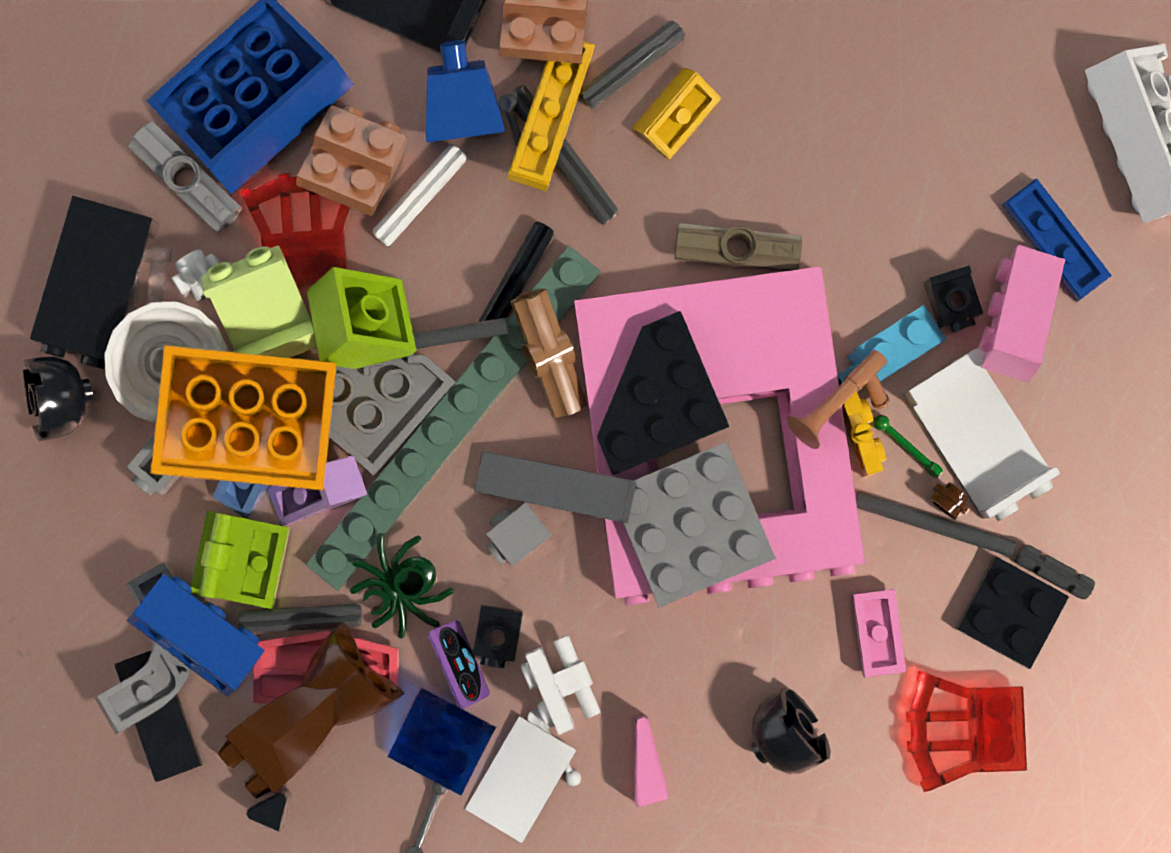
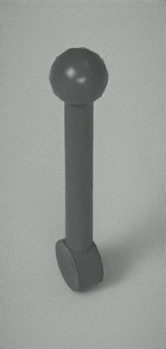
[498,94,521,147]
[407,779,448,853]

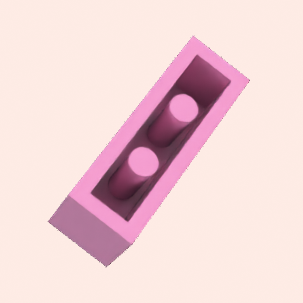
[979,245,1065,383]

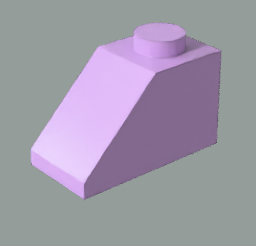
[268,455,368,526]

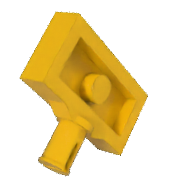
[842,391,887,477]

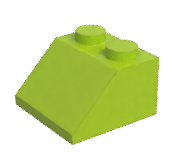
[307,267,417,369]

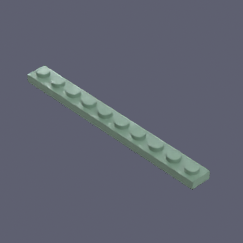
[306,246,601,591]

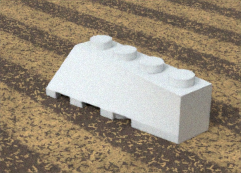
[1084,44,1171,223]

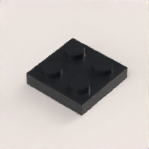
[955,556,1069,669]

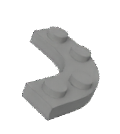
[95,562,191,735]

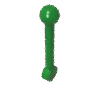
[874,415,943,478]

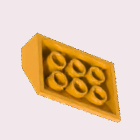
[151,345,337,490]

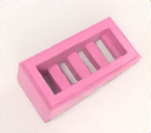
[635,715,669,807]

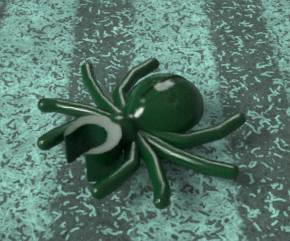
[350,533,454,639]

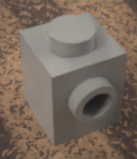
[486,502,552,567]

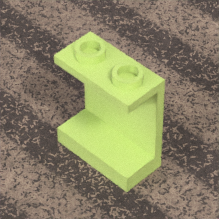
[201,245,317,358]

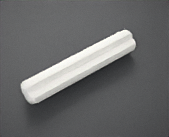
[373,144,466,246]

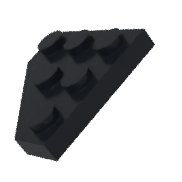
[597,311,730,476]

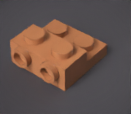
[500,0,588,64]
[296,105,407,216]

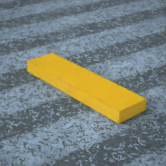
[507,41,595,192]

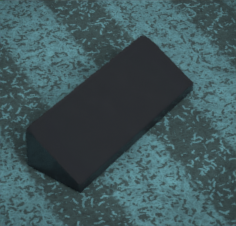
[115,651,203,782]

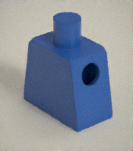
[426,40,505,143]

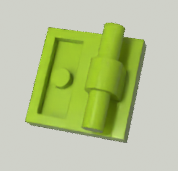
[191,511,290,609]

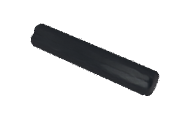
[478,221,554,322]

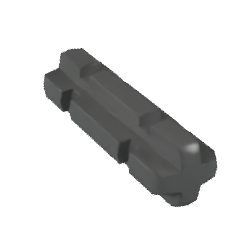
[1015,545,1095,600]

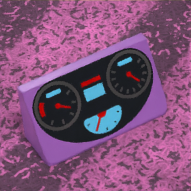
[428,620,490,709]

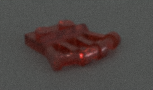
[240,173,352,288]
[905,671,1027,792]

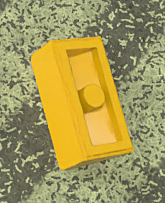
[632,68,722,160]

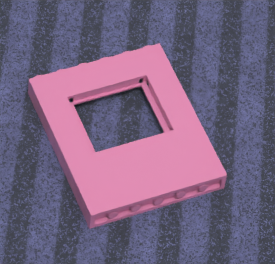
[574,266,865,606]

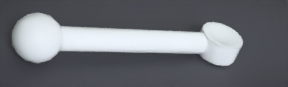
[528,709,581,786]

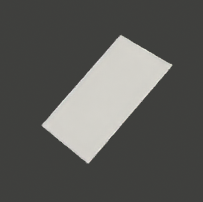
[465,716,576,843]

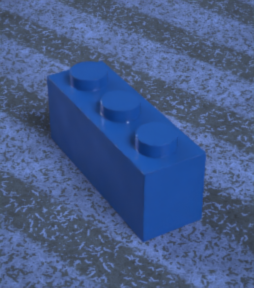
[127,574,265,697]

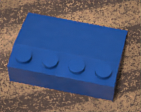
[146,0,354,194]

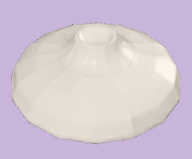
[104,301,228,423]

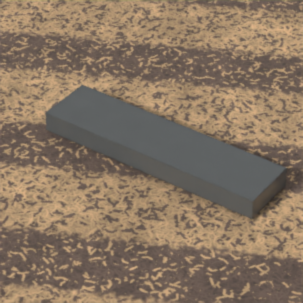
[474,451,636,524]

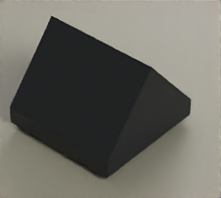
[246,789,291,832]

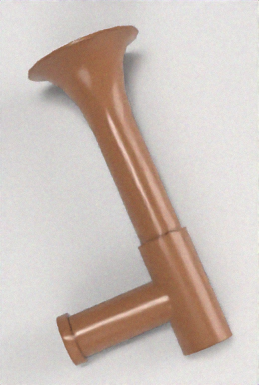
[787,350,890,449]

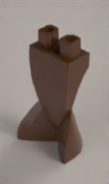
[218,622,405,799]

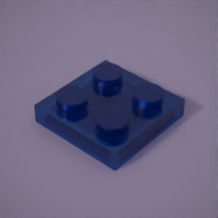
[388,688,496,795]

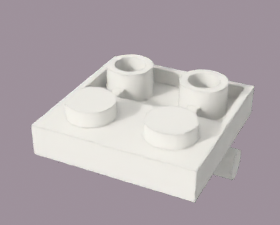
[521,635,601,735]

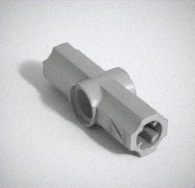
[128,121,242,233]

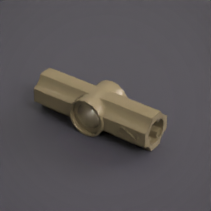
[674,223,802,271]

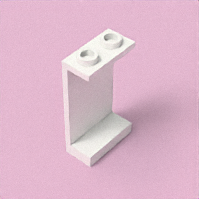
[903,347,1060,521]

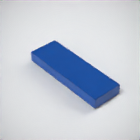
[1002,178,1112,302]

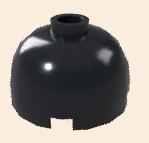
[23,357,93,441]
[751,688,831,774]

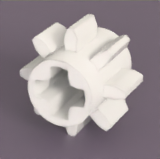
[171,249,220,301]

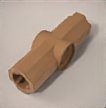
[510,288,587,418]

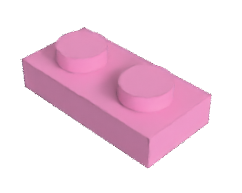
[852,589,906,678]

